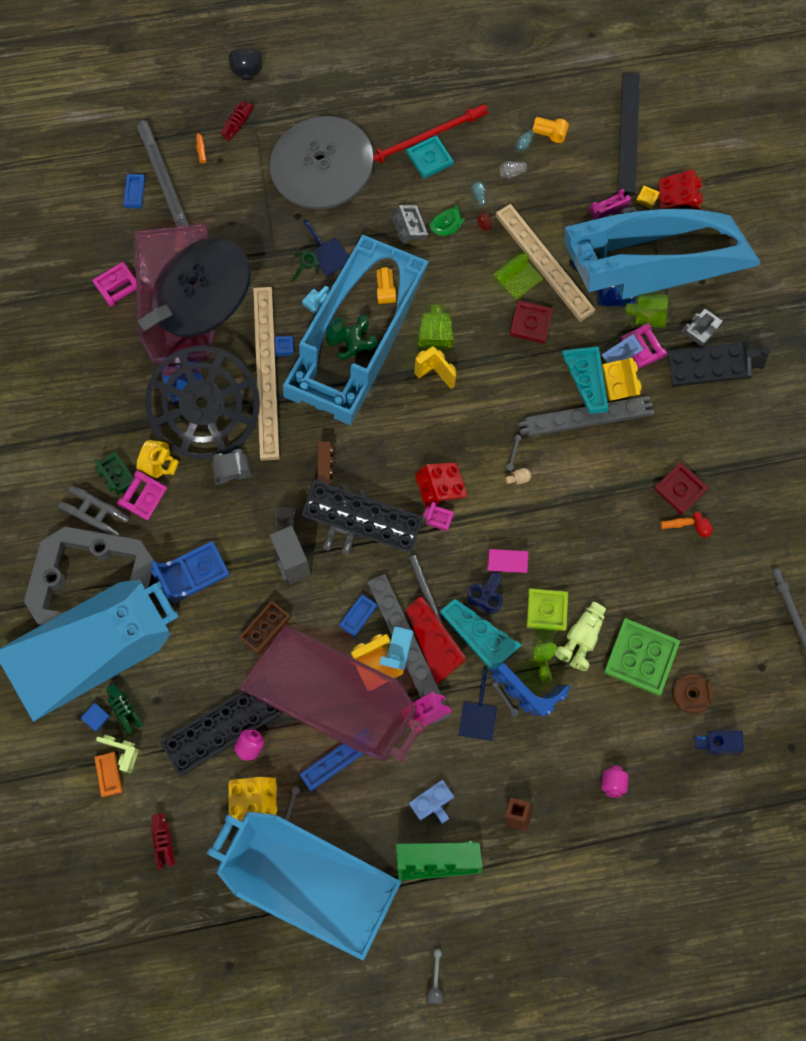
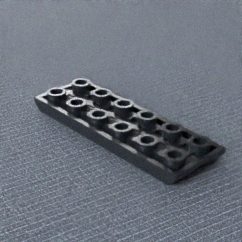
[301,479,423,553]
[160,678,285,777]

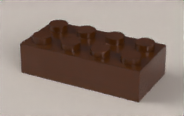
[318,442,334,486]
[239,600,291,655]

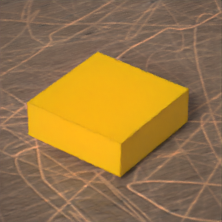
[636,186,660,209]

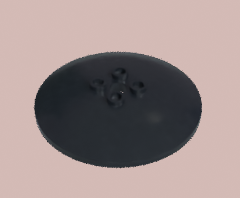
[151,238,251,337]

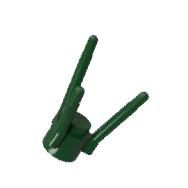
[291,250,319,282]

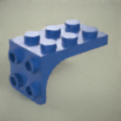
[150,541,230,604]
[489,663,570,716]

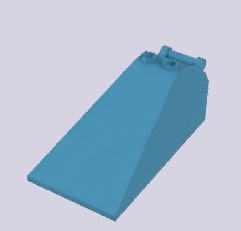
[0,580,179,722]
[207,812,401,961]

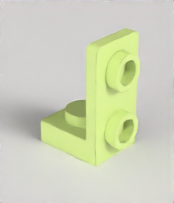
[96,735,139,774]

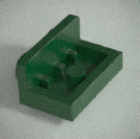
[94,451,134,495]

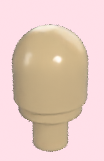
[505,468,531,485]

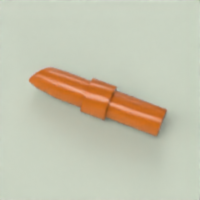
[196,133,206,164]
[660,518,696,529]

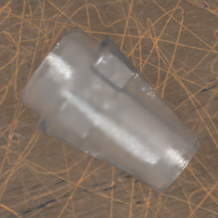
[500,161,527,179]

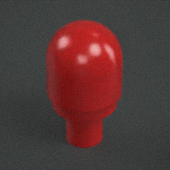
[693,512,713,538]

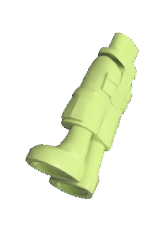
[554,602,606,671]

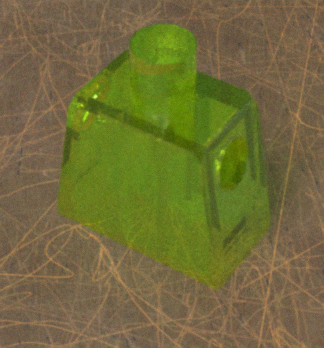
[626,295,669,328]
[418,305,453,348]

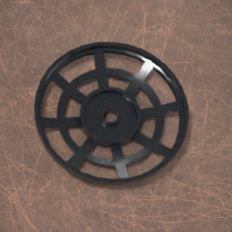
[145,346,260,459]

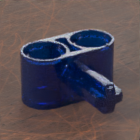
[467,572,503,614]

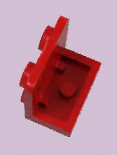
[659,169,703,210]
[415,463,467,508]

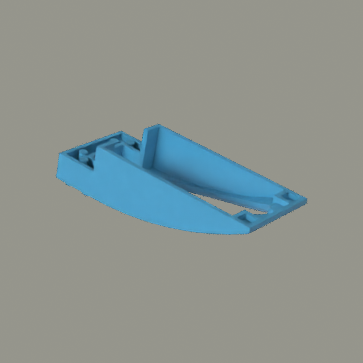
[564,209,760,299]
[283,235,429,425]

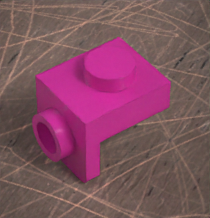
[424,502,454,531]

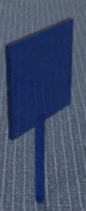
[303,220,350,277]
[459,667,497,741]

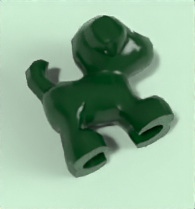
[325,314,378,360]

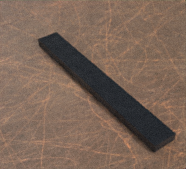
[617,73,640,196]

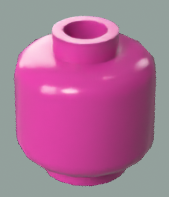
[234,730,264,761]
[601,766,629,798]

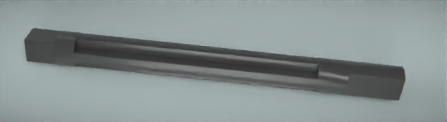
[137,120,190,234]

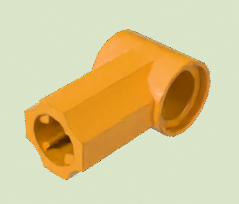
[532,117,569,143]
[377,267,396,304]

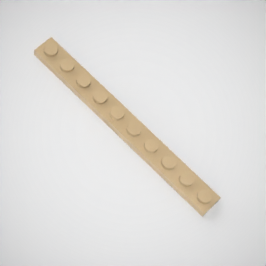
[253,287,280,461]

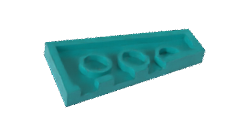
[562,347,608,414]
[440,599,522,669]

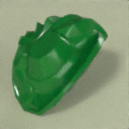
[430,205,465,236]

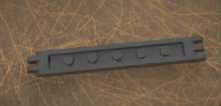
[518,396,655,437]

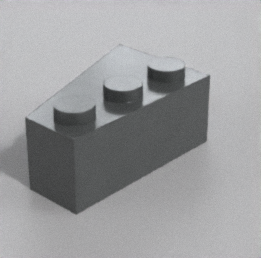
[270,526,311,585]

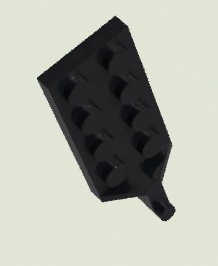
[668,342,770,387]

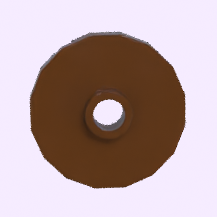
[672,673,713,714]

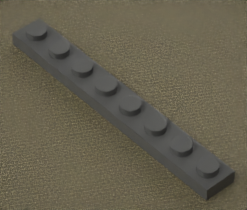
[367,574,451,725]

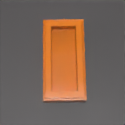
[95,752,123,797]

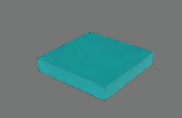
[406,135,454,179]

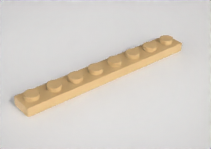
[496,204,595,322]

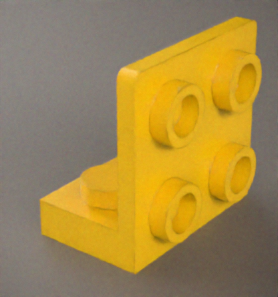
[602,358,641,401]

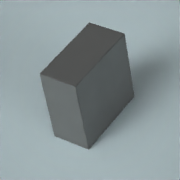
[138,305,172,331]

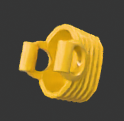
[137,440,179,478]

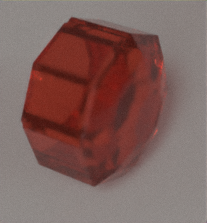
[477,212,493,231]

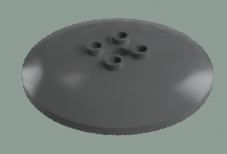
[270,116,374,210]

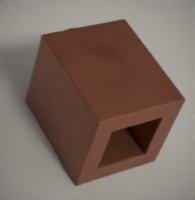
[505,798,533,832]

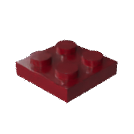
[509,301,553,344]
[654,462,708,515]

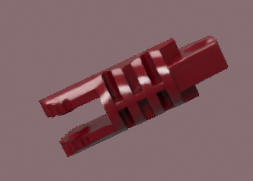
[220,101,254,141]
[151,813,175,870]

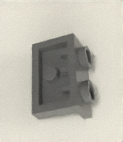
[392,205,428,245]

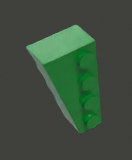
[396,841,482,881]

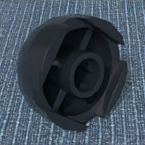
[228,49,263,80]

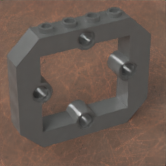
[24,527,155,626]

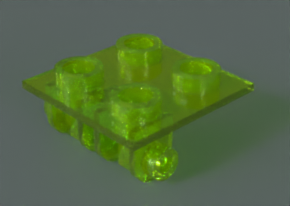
[493,253,544,300]
[533,640,557,686]

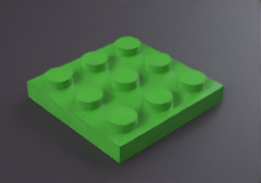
[604,618,680,696]

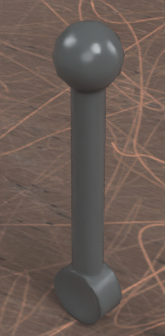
[506,435,521,472]
[492,680,519,717]
[284,787,300,821]

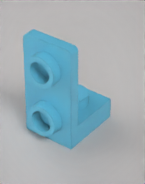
[302,286,329,314]
[380,627,414,670]

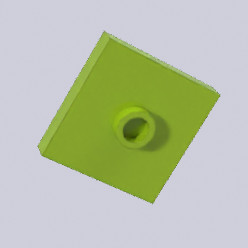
[526,588,568,631]

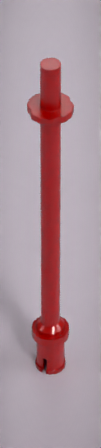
[373,104,488,164]

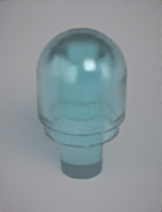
[516,130,534,151]
[471,181,487,206]

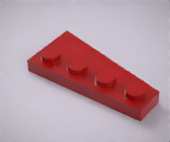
[406,597,467,684]

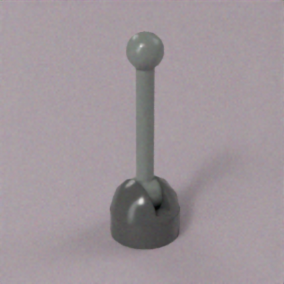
[426,949,443,1004]

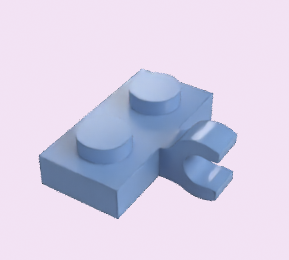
[602,334,643,363]
[409,780,454,824]

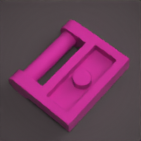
[92,262,141,307]
[620,323,668,369]
[117,471,167,521]

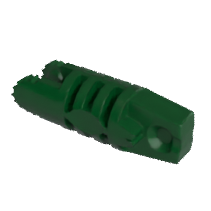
[106,684,144,734]

